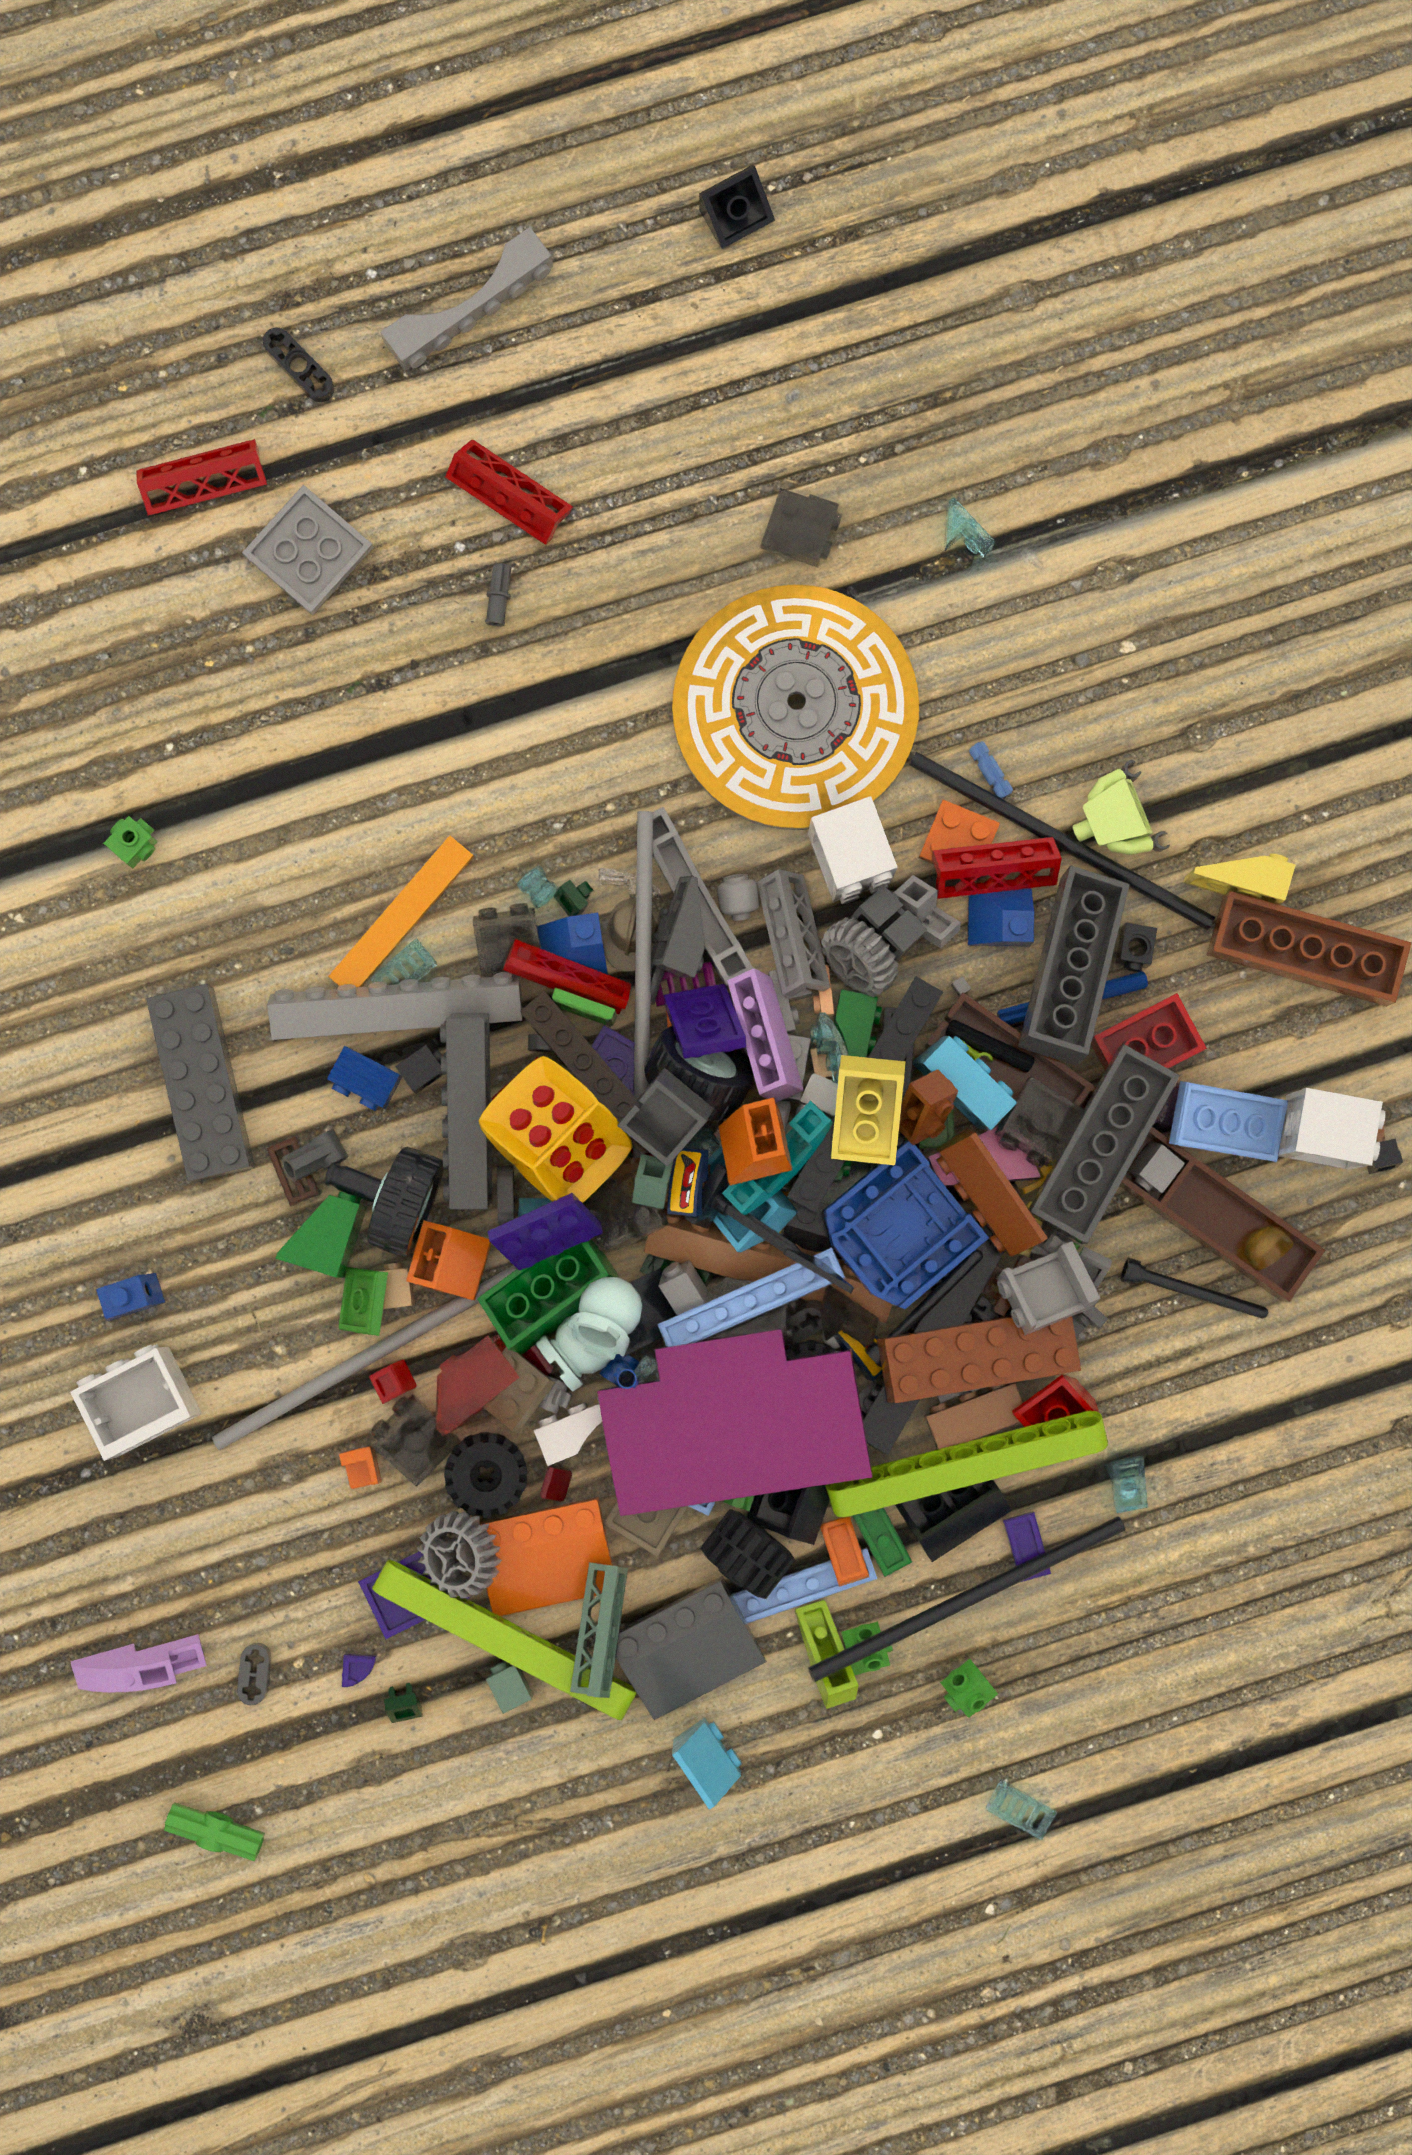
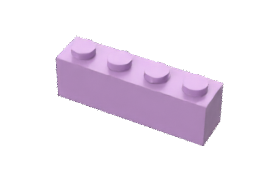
[727,968,804,1103]

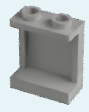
[997,1241,1101,1335]

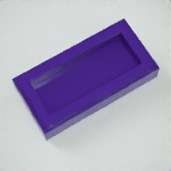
[1003,1511,1051,1582]

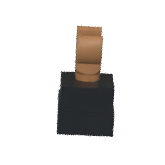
[1367,1126,1403,1174]

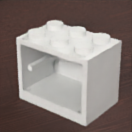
[808,796,897,904]
[1278,1088,1385,1170]
[70,1344,202,1461]

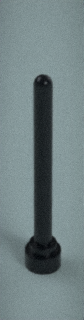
[865,1249,983,1368]
[1121,1257,1268,1319]

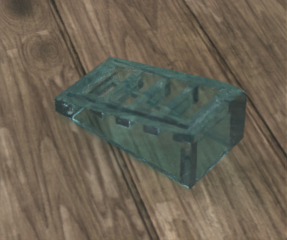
[370,938,438,984]
[986,1780,1057,1840]

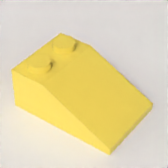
[1183,854,1296,905]
[831,1055,906,1165]

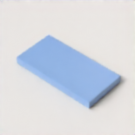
[1169,1081,1288,1162]

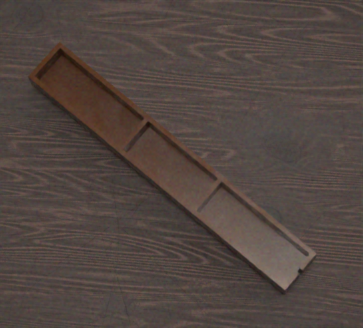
[923,993,1326,1302]

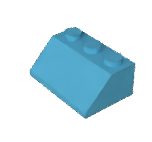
[912,1036,1017,1130]
[708,1145,798,1253]

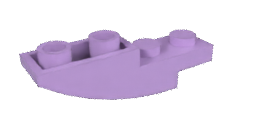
[71,1634,207,1693]

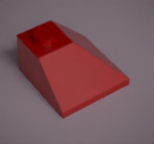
[1012,1374,1099,1427]

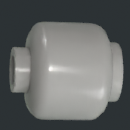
[717,874,760,921]

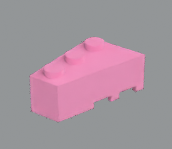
[927,1120,1041,1188]

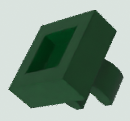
[554,880,594,917]
[384,1683,423,1723]

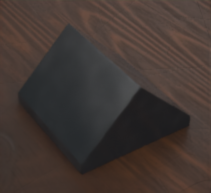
[699,165,775,249]

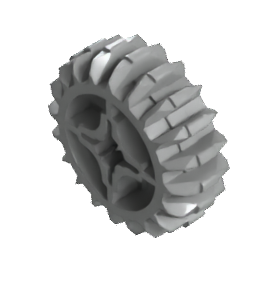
[821,917,899,998]
[417,1511,502,1599]

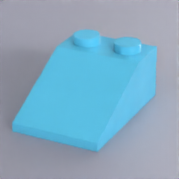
[672,1717,742,1810]

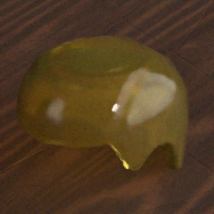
[1244,1226,1294,1271]

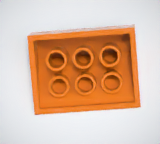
[480,1497,613,1616]

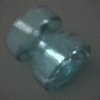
[516,865,559,909]

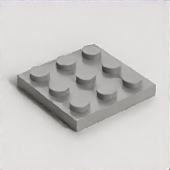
[242,485,374,616]

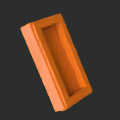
[820,1516,869,1587]

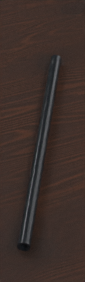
[909,751,1215,930]
[808,1516,1125,1682]

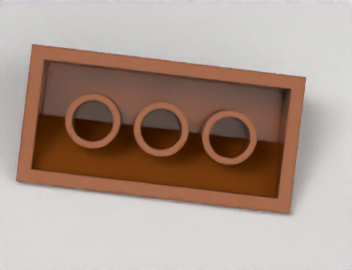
[936,1128,1048,1257]

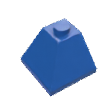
[968,888,1034,947]
[538,912,608,988]

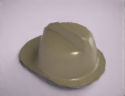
[604,898,659,972]

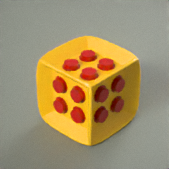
[478,1056,632,1203]

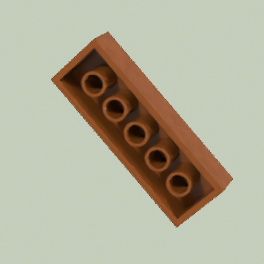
[1207,891,1412,1007]
[877,1316,1081,1403]

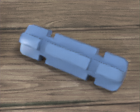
[969,741,1013,799]

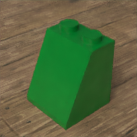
[275,1191,368,1278]

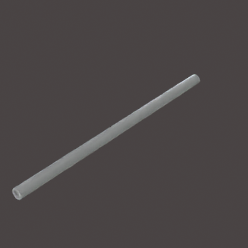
[633,811,653,1158]
[212,1265,517,1450]

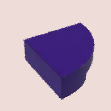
[342,1654,377,1687]

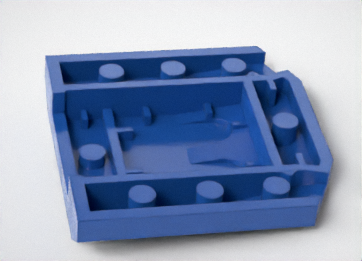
[823,1139,989,1309]

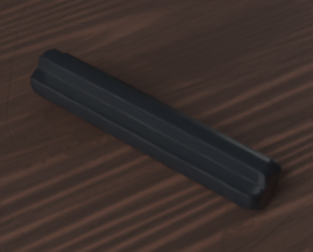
[946,1020,1035,1072]

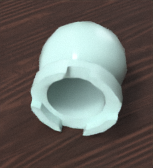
[566,1277,642,1360]
[536,1316,610,1392]

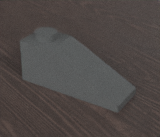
[651,876,705,978]

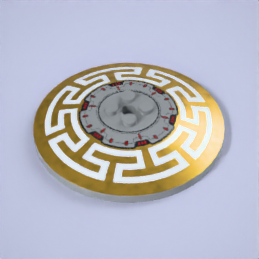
[672,585,919,830]

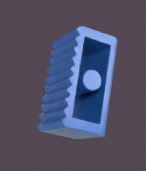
[327,1046,402,1111]

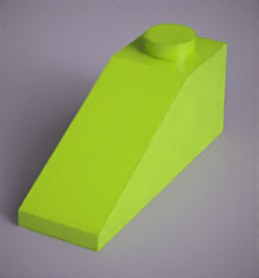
[795,1599,859,1709]

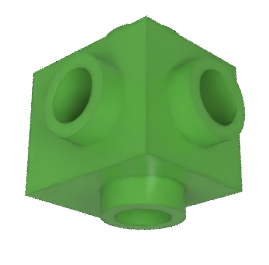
[103,816,158,869]
[841,1621,893,1675]
[940,1659,998,1718]

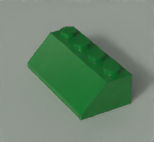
[477,1239,619,1355]

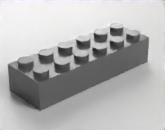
[1018,865,1130,1066]
[146,984,255,1183]
[440,1013,493,1209]
[1028,1044,1180,1244]

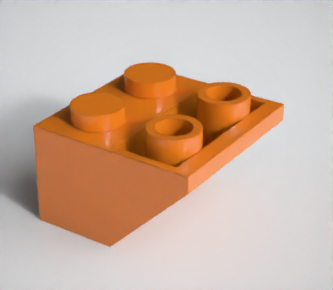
[718,1097,792,1186]
[406,1220,491,1301]

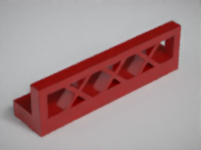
[136,439,267,516]
[445,439,573,545]
[932,837,1062,899]
[503,939,631,1015]

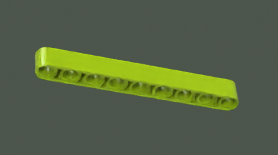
[826,1411,1108,1517]
[372,1559,637,1720]

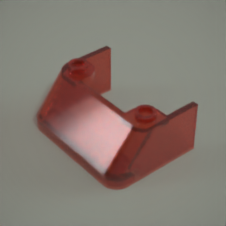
[435,1334,520,1437]

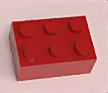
[1091,993,1207,1071]

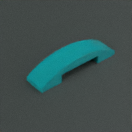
[722,1100,833,1215]

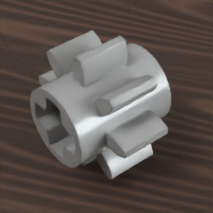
[538,1375,572,1414]

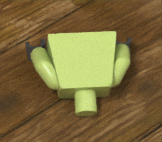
[1073,760,1170,855]

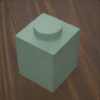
[632,1154,673,1209]
[486,1661,534,1714]

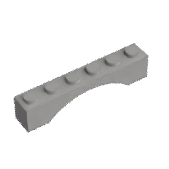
[380,227,553,371]
[636,807,753,989]

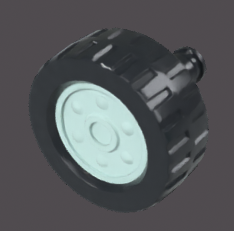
[644,1026,754,1120]
[324,1147,444,1257]

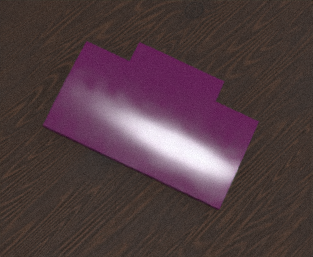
[597,1329,873,1516]

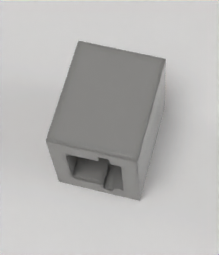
[951,976,971,996]

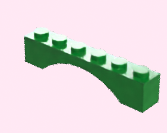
[805,989,882,1184]

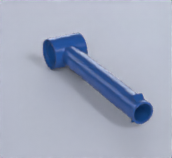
[599,1354,640,1389]

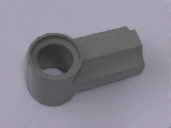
[281,1129,349,1182]

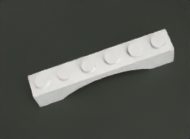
[534,1372,660,1466]

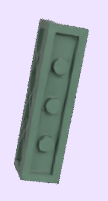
[570,1563,628,1698]

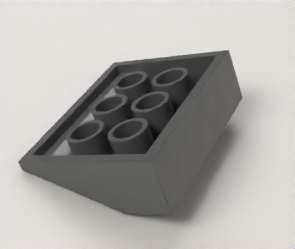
[616,1576,767,1720]

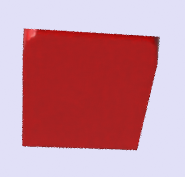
[369,1359,417,1404]

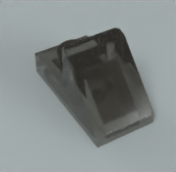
[820,1285,879,1347]

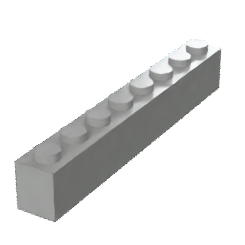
[267,972,523,1040]

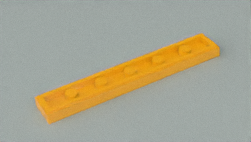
[328,836,474,987]

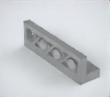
[757,869,830,997]

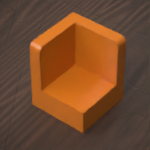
[339,1445,382,1489]

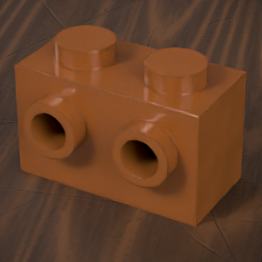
[899,1069,958,1145]

